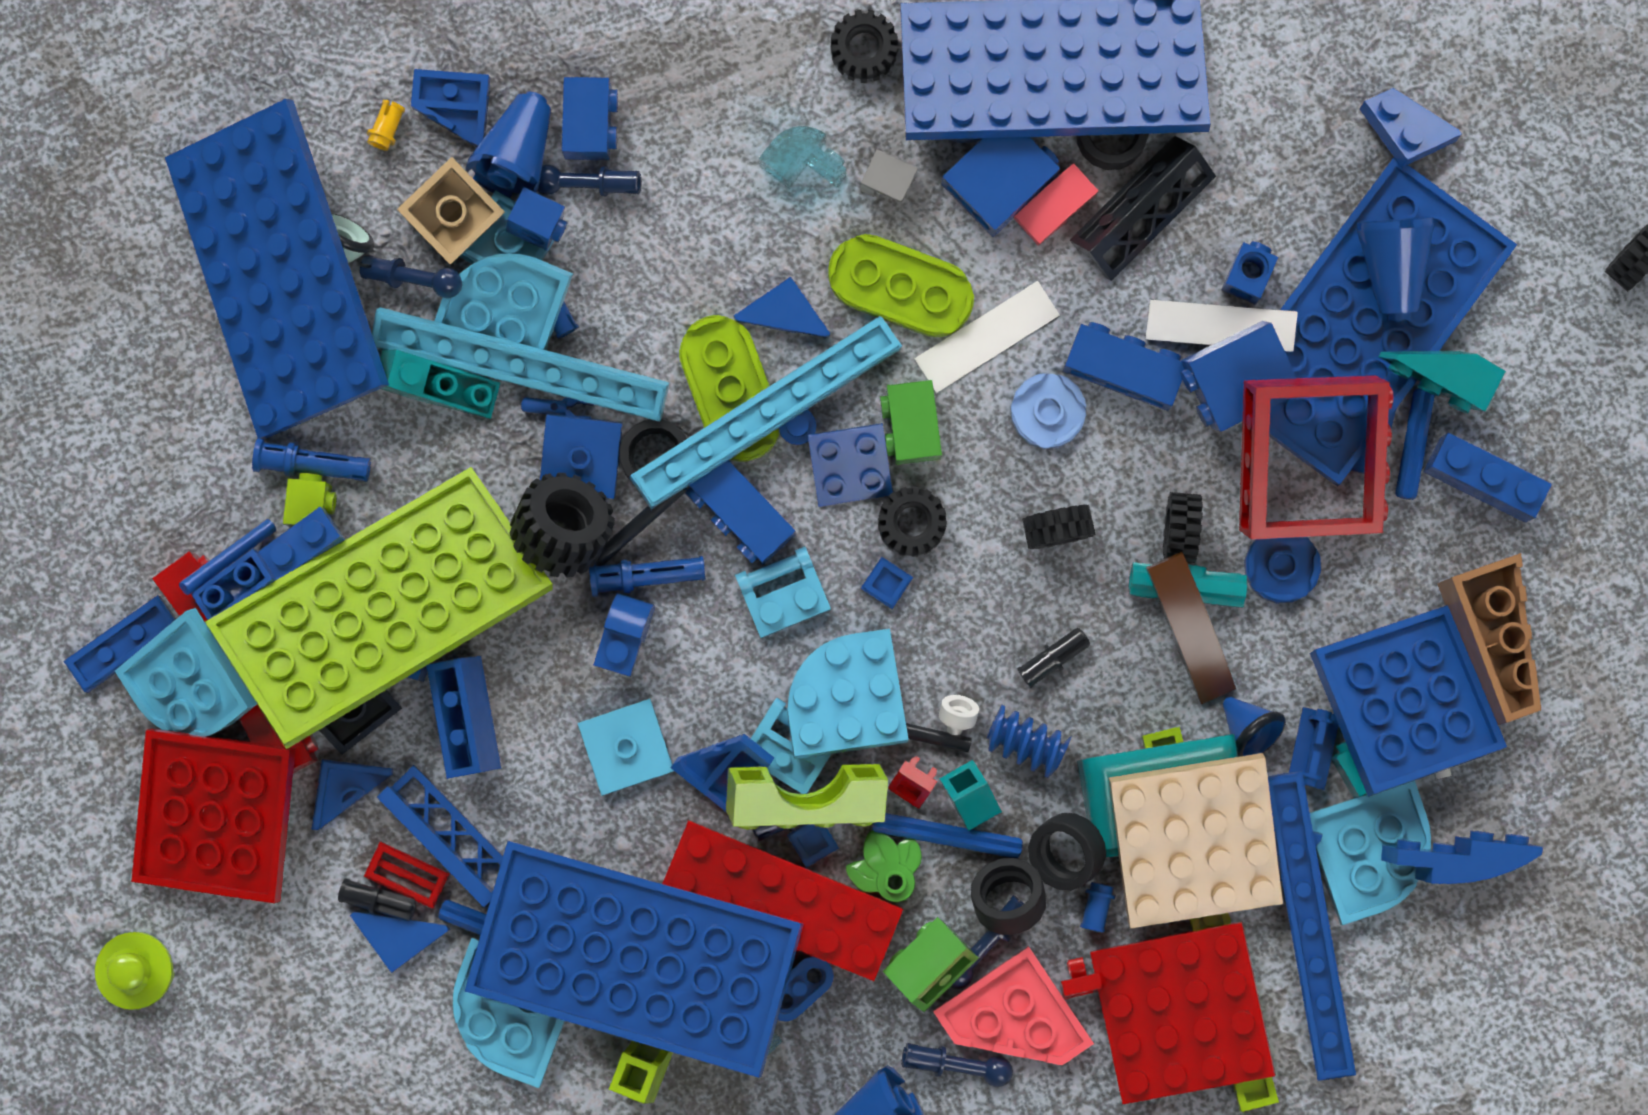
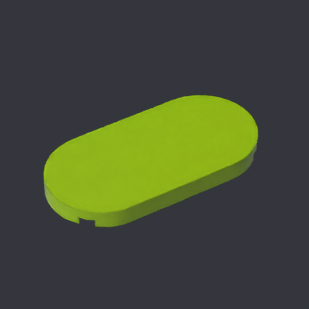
[828,234,974,337]
[679,315,780,462]

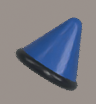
[1223,697,1286,757]

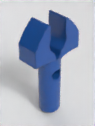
[521,397,594,419]

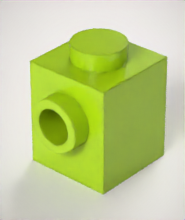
[283,473,337,528]

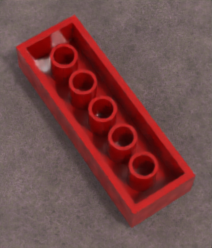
[662,820,903,981]

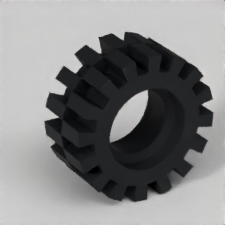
[831,9,898,83]
[1604,224,1648,292]
[878,486,947,557]
[1163,492,1203,563]
[1022,504,1096,549]

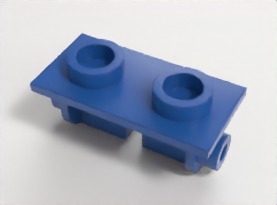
[1289,707,1339,790]

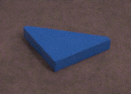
[733,277,830,339]
[311,759,394,830]
[350,912,451,973]

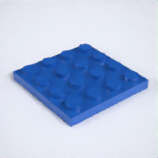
[1309,605,1507,797]

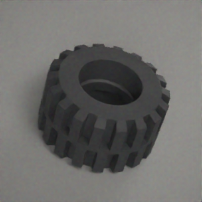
[509,472,615,578]

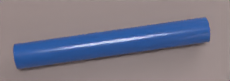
[179,519,276,595]

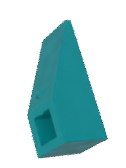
[380,349,501,419]
[1378,351,1506,414]

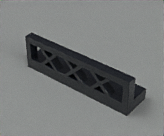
[1070,135,1216,281]

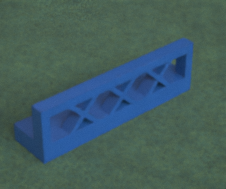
[377,765,503,907]

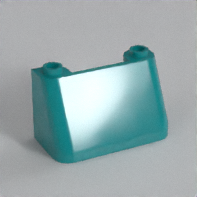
[1077,734,1238,857]

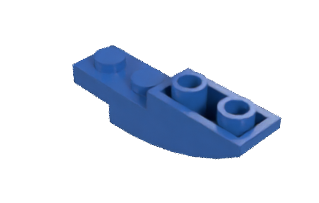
[191,507,345,620]
[1381,831,1543,884]

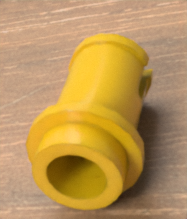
[366,100,405,151]

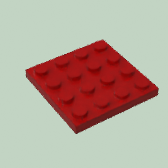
[131,728,296,904]
[1090,921,1276,1105]

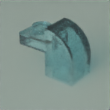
[759,126,846,189]

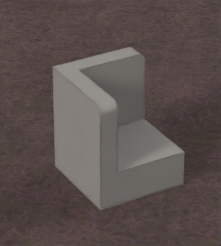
[860,149,918,202]

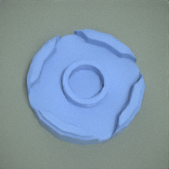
[1010,373,1086,449]

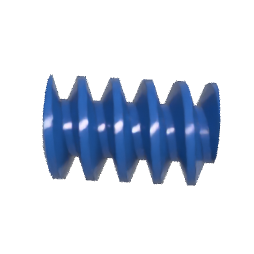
[986,704,1072,778]

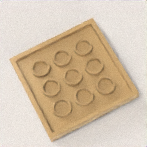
[1109,753,1283,929]

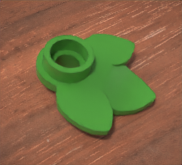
[846,830,922,903]

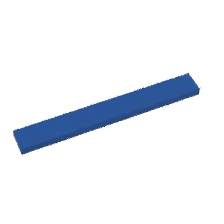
[1268,770,1356,1081]

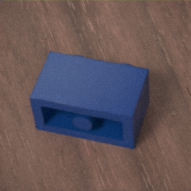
[562,77,618,160]

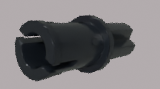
[1017,628,1090,688]
[338,878,416,921]

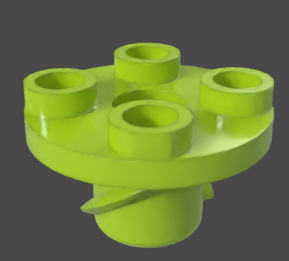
[95,932,174,1010]

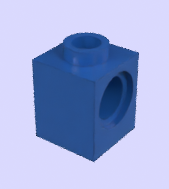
[506,187,568,251]
[1221,241,1278,305]

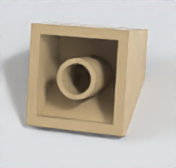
[397,157,505,265]

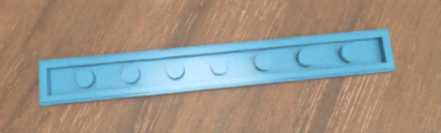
[372,307,670,421]
[630,316,902,509]

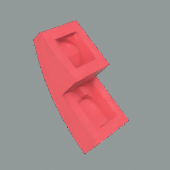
[1014,163,1098,246]

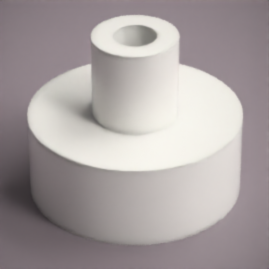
[939,695,979,735]

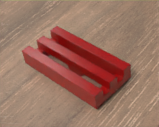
[363,841,451,909]

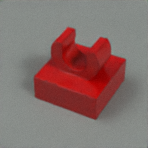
[888,756,938,809]
[1060,957,1103,1000]

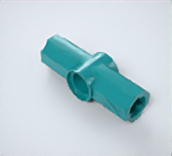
[1128,562,1247,608]

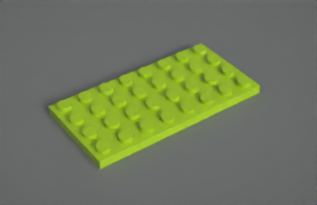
[205,467,553,749]

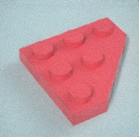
[933,946,1094,1065]

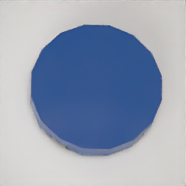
[1244,537,1321,604]

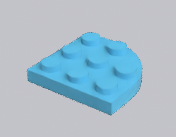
[435,253,573,350]
[115,608,257,737]
[787,629,909,759]
[1310,781,1431,925]
[453,938,565,1088]

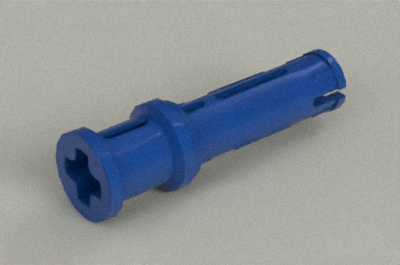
[252,438,371,482]
[589,556,706,597]

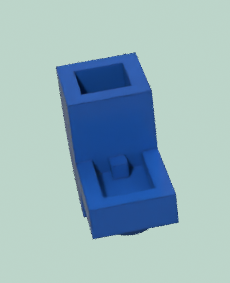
[593,593,656,677]

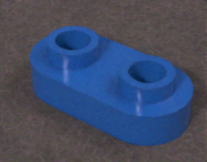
[777,956,834,1022]

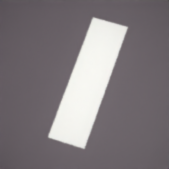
[914,281,1060,393]
[1146,300,1298,352]

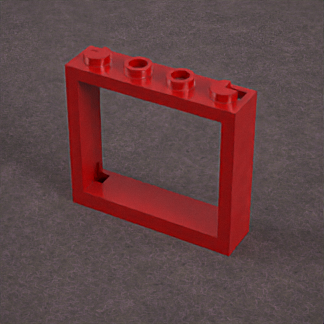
[1239,375,1393,539]

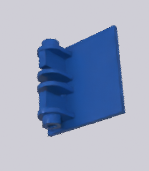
[807,423,893,507]

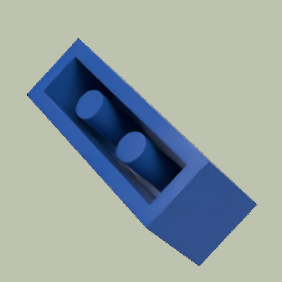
[1062,322,1185,411]
[1423,433,1552,523]
[685,460,796,565]
[426,656,502,779]

